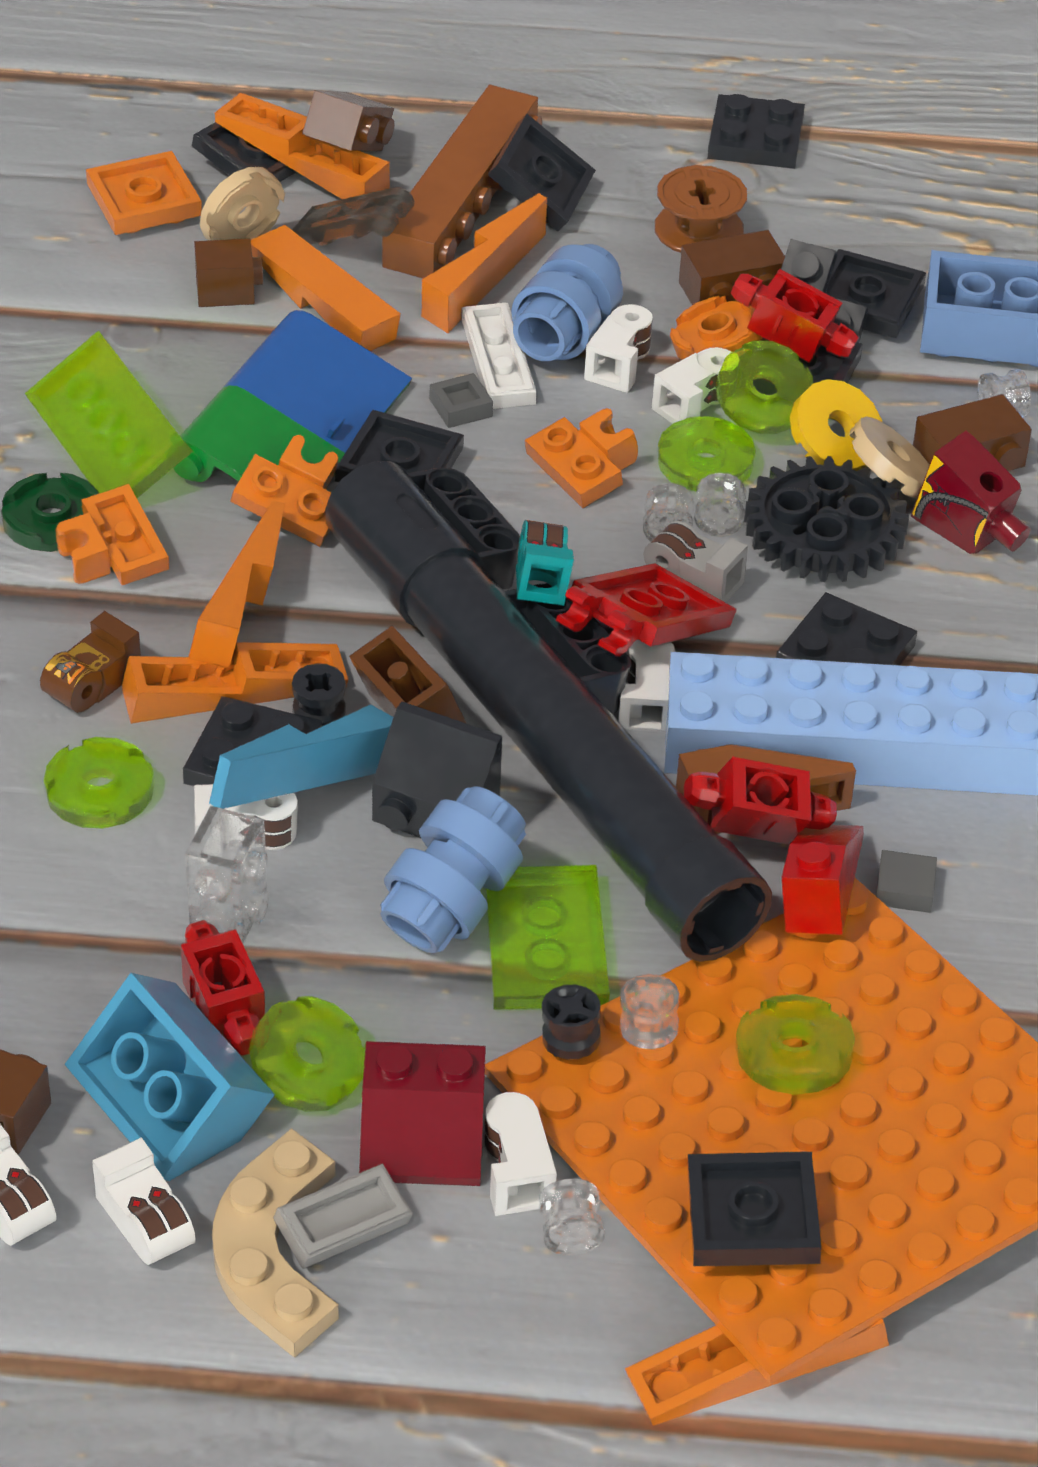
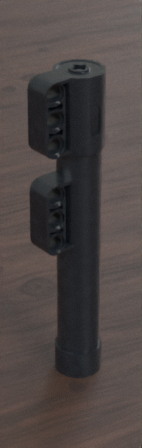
[325,461,772,962]

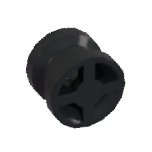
[292,663,346,726]
[542,984,601,1060]

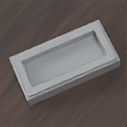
[273,1164,413,1269]

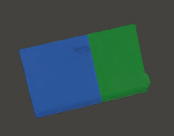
[169,310,412,482]

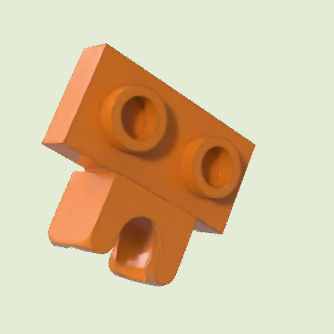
[524,408,638,508]
[230,435,339,547]
[56,484,169,586]

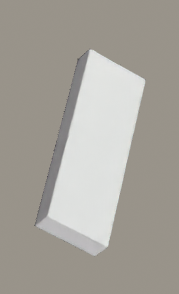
[462,302,536,409]

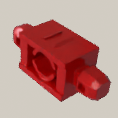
[731,269,859,363]
[684,756,837,845]
[181,920,266,1056]

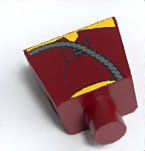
[911,430,1031,554]

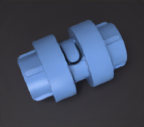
[511,244,623,361]
[380,786,526,953]

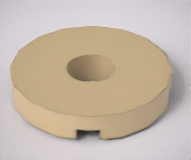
[200,167,285,240]
[850,416,930,498]

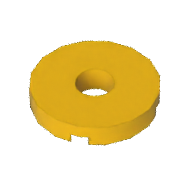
[789,379,882,471]

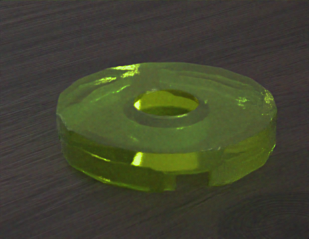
[716,340,813,434]
[657,416,756,493]
[43,737,154,829]
[735,994,855,1095]
[249,996,366,1112]

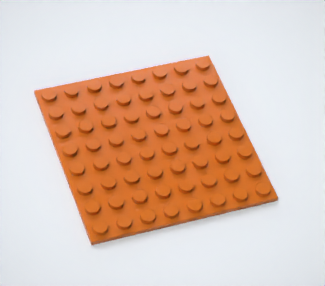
[485,878,1038,1384]

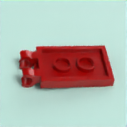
[556,563,737,656]

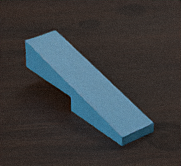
[209,705,394,810]

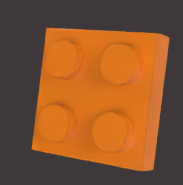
[86,151,202,235]

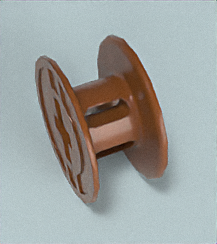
[655,165,747,253]

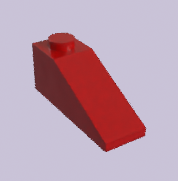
[782,825,864,935]

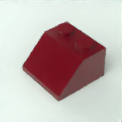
[359,1041,486,1186]

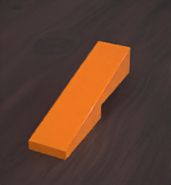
[215,92,390,213]
[421,193,547,333]
[251,225,401,351]
[188,501,285,668]
[121,642,349,724]
[625,1318,889,1426]

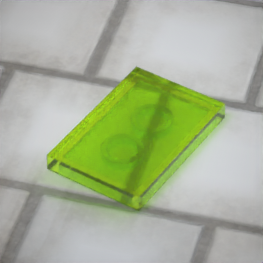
[485,865,610,1010]

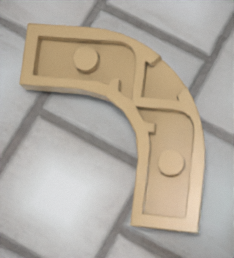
[212,1128,339,1358]

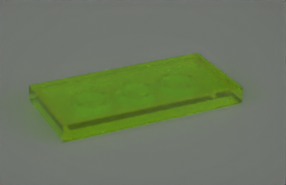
[24,331,193,498]

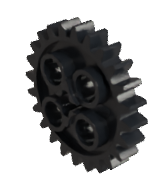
[744,456,909,582]

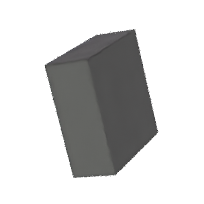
[429,373,493,428]
[876,850,937,913]

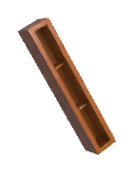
[382,84,542,278]

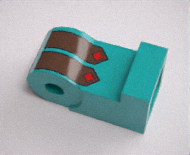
[516,520,574,606]

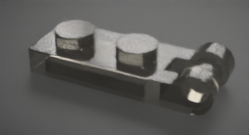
[292,187,415,246]

